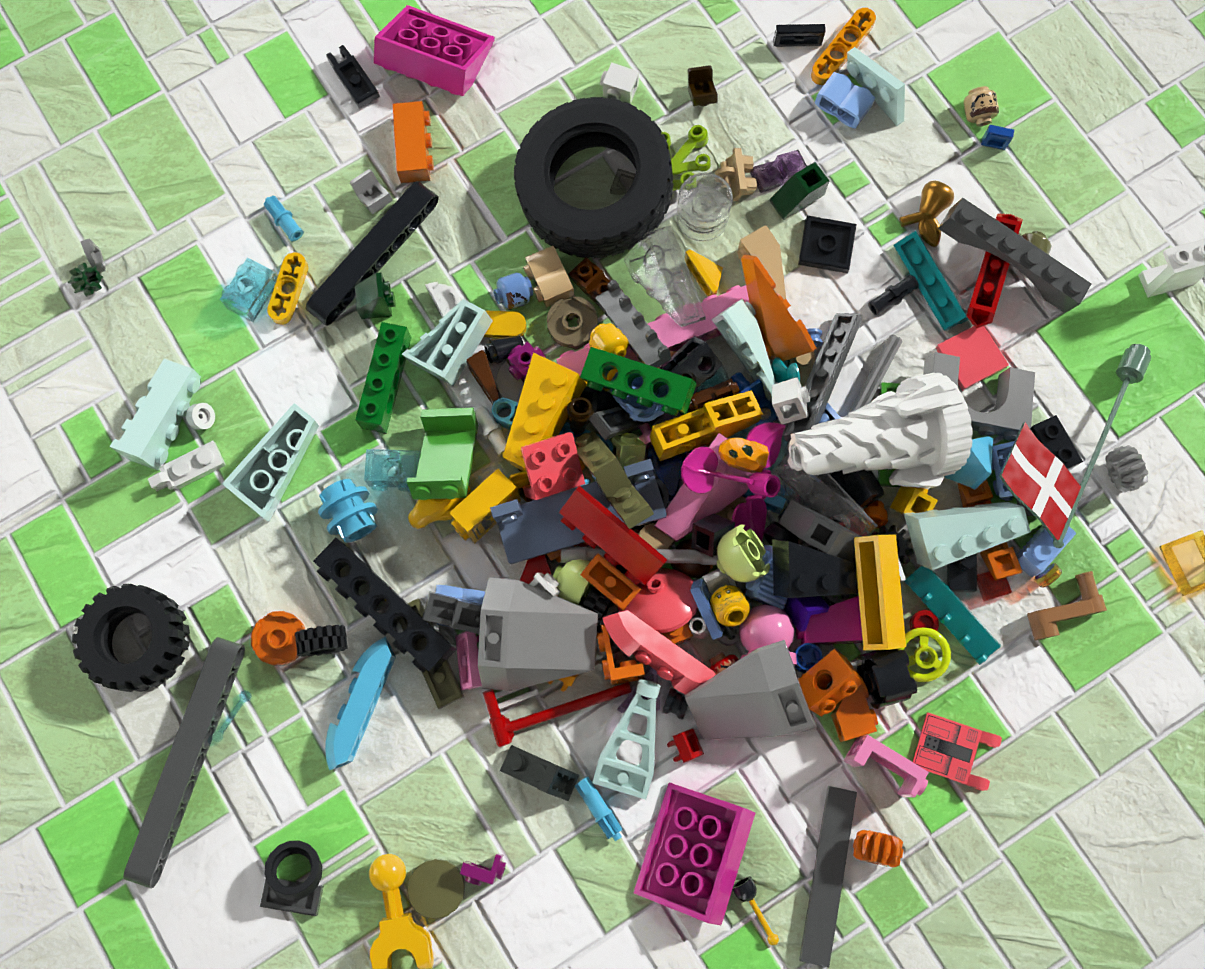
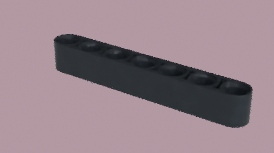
[305,181,439,326]

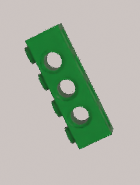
[355,322,412,434]
[580,347,697,416]

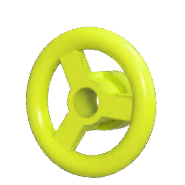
[897,628,951,682]

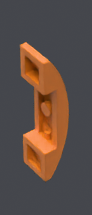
[957,479,1022,580]

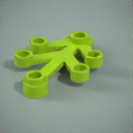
[662,125,711,191]

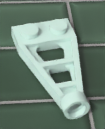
[592,679,661,800]

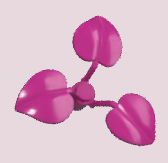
[681,422,786,542]

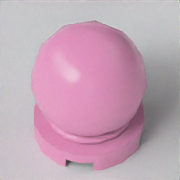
[739,604,797,666]

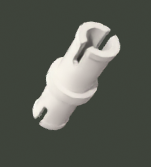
[475,406,507,458]

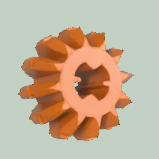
[853,830,904,867]

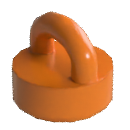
[860,500,888,529]

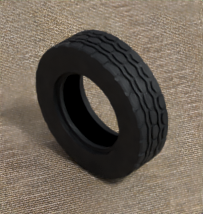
[514,97,673,258]

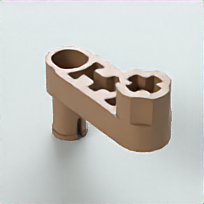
[1027,571,1107,641]

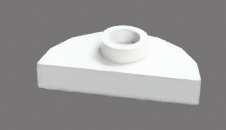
[425,282,461,318]

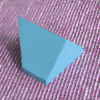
[944,436,993,490]

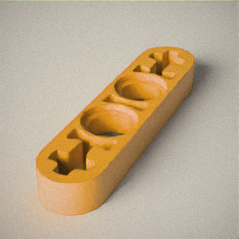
[811,8,876,85]

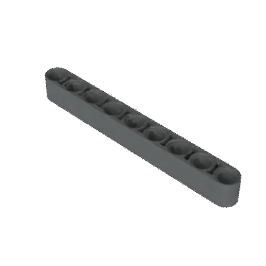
[123,637,245,889]

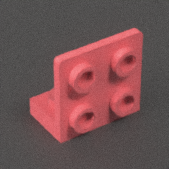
[521,432,585,500]

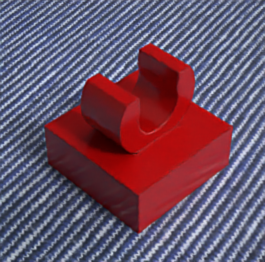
[667,728,704,763]

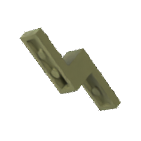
[575,431,654,529]

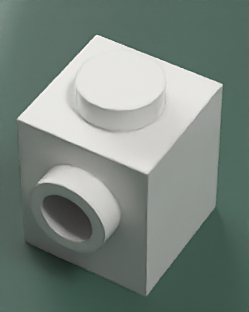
[600,62,639,104]
[772,377,810,425]

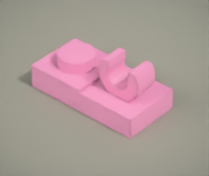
[455,631,482,690]

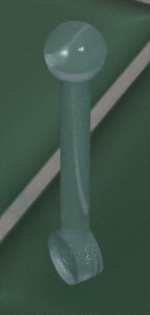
[212,691,252,742]

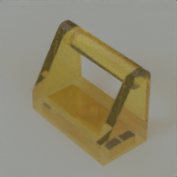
[1159,530,1205,596]

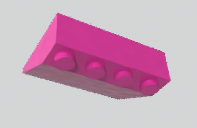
[374,5,495,96]
[633,782,756,926]

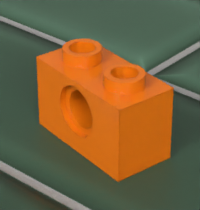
[798,649,864,717]

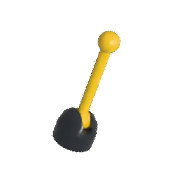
[732,876,779,946]

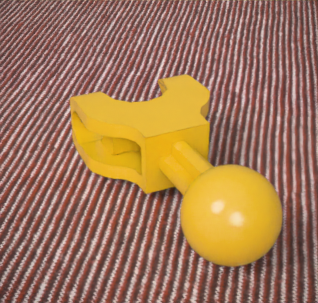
[369,854,434,969]

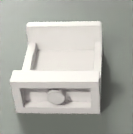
[1138,238,1205,297]

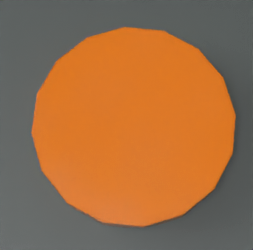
[251,611,305,666]

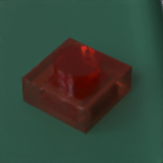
[977,571,1012,602]

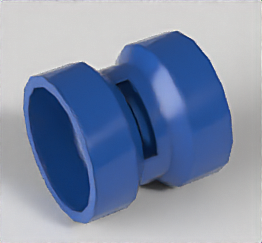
[793,643,823,673]

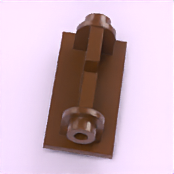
[688,378,740,413]

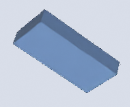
[690,579,725,640]

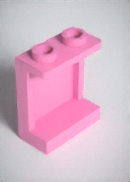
[843,735,929,798]

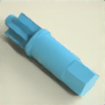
[575,777,622,842]

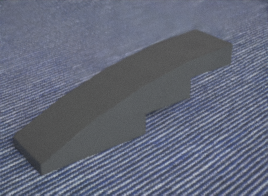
[422,591,482,634]

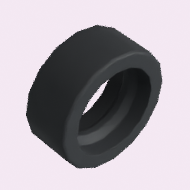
[264,840,323,900]

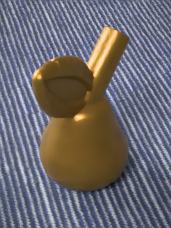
[899,180,954,247]

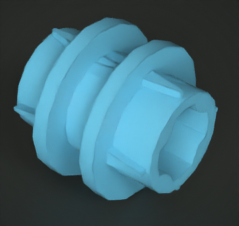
[318,479,378,543]

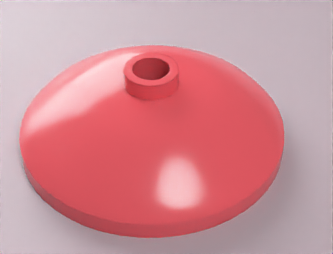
[618,568,698,634]

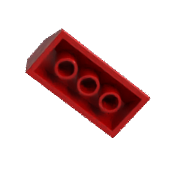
[559,486,668,585]

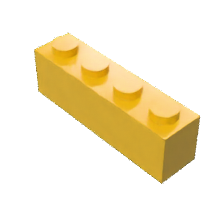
[854,535,906,650]

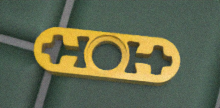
[267,252,308,325]

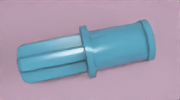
[264,196,304,242]

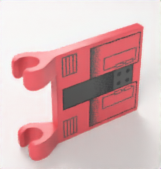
[912,712,1002,791]

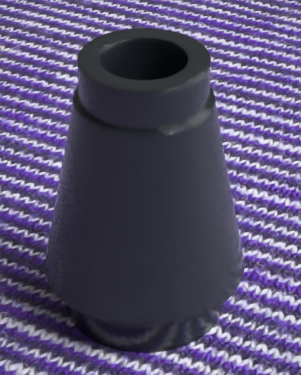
[484,335,524,364]

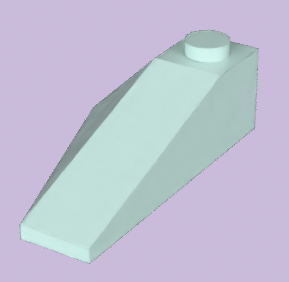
[712,299,776,403]

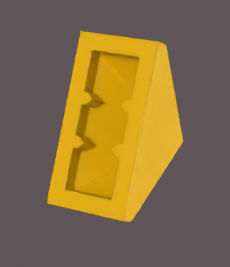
[684,249,723,297]

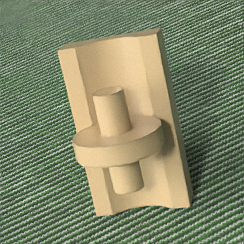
[714,148,757,201]

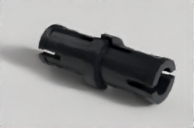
[868,275,919,316]

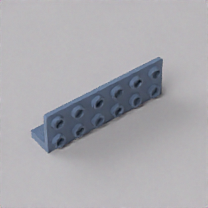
[490,459,667,564]

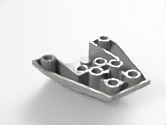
[478,577,598,691]
[685,640,817,740]

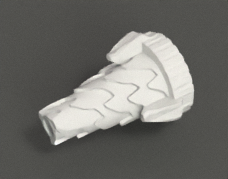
[787,373,973,488]

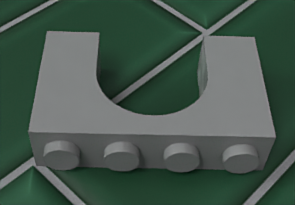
[923,352,1035,441]

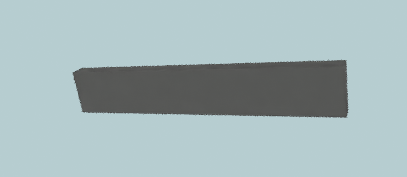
[783,313,862,442]
[799,786,857,968]

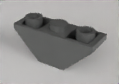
[778,499,862,562]

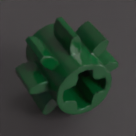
[68,263,103,297]

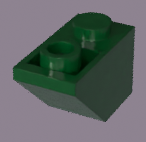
[769,162,830,220]
[355,272,396,319]

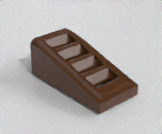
[466,350,500,405]

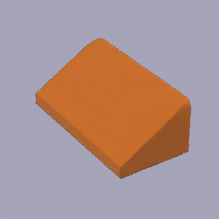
[580,553,641,610]

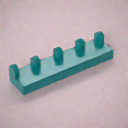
[894,231,969,332]
[904,565,1001,665]

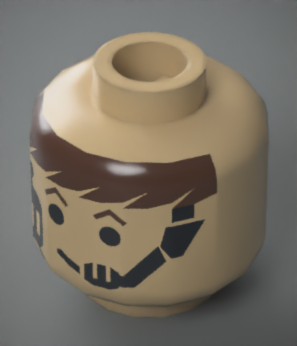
[963,86,999,126]

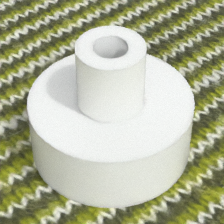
[186,403,215,430]

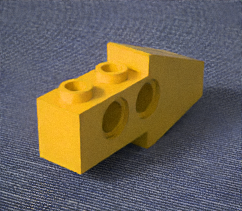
[649,390,763,461]

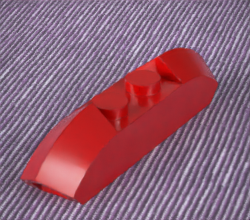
[966,214,1023,329]

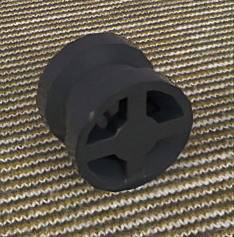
[662,686,688,720]

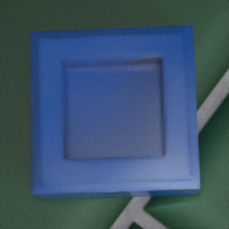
[981,125,1014,150]

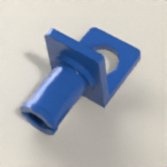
[730,372,778,426]

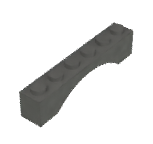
[938,197,1092,313]

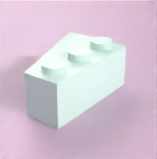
[402,299,493,386]

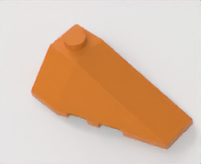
[741,255,817,361]

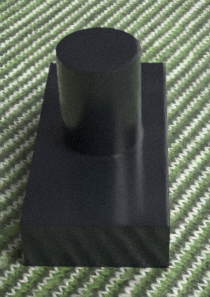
[947,553,977,592]

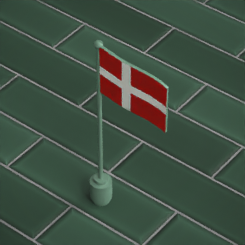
[999,344,1151,548]

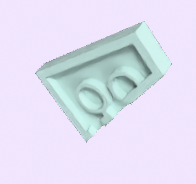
[847,47,905,126]

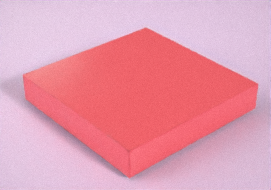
[936,326,1009,391]

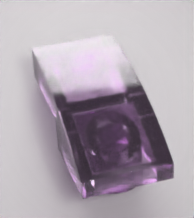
[750,149,807,193]

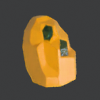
[718,438,769,473]

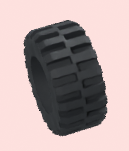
[72,584,190,692]

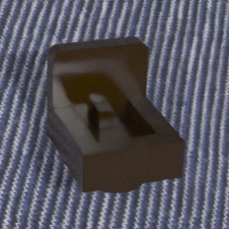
[687,65,718,106]

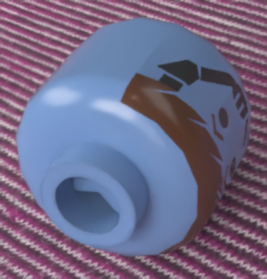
[493,273,533,310]

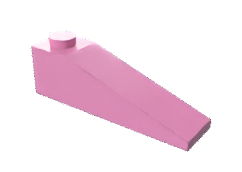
[655,433,754,542]

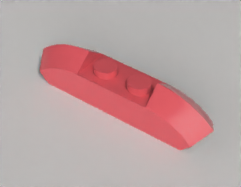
[602,610,716,694]

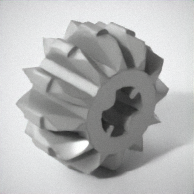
[1105,445,1148,492]

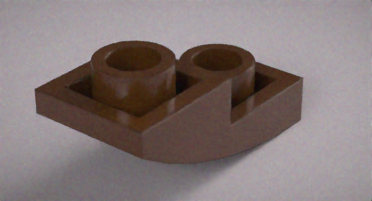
[568,258,623,306]

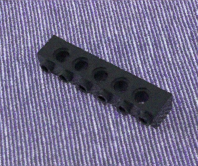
[313,537,457,674]

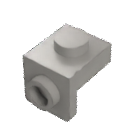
[350,169,393,214]

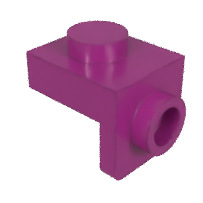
[460,853,506,886]

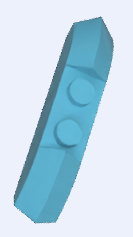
[325,636,396,771]

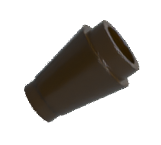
[567,397,594,434]

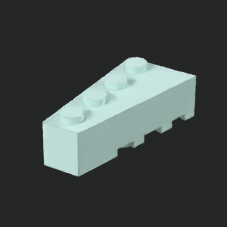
[110,359,201,471]
[222,403,319,522]
[904,502,1031,570]

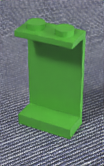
[407,407,479,500]

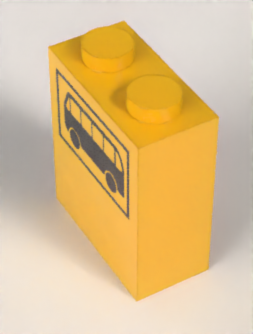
[449,469,521,544]

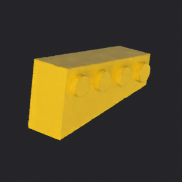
[503,353,587,473]

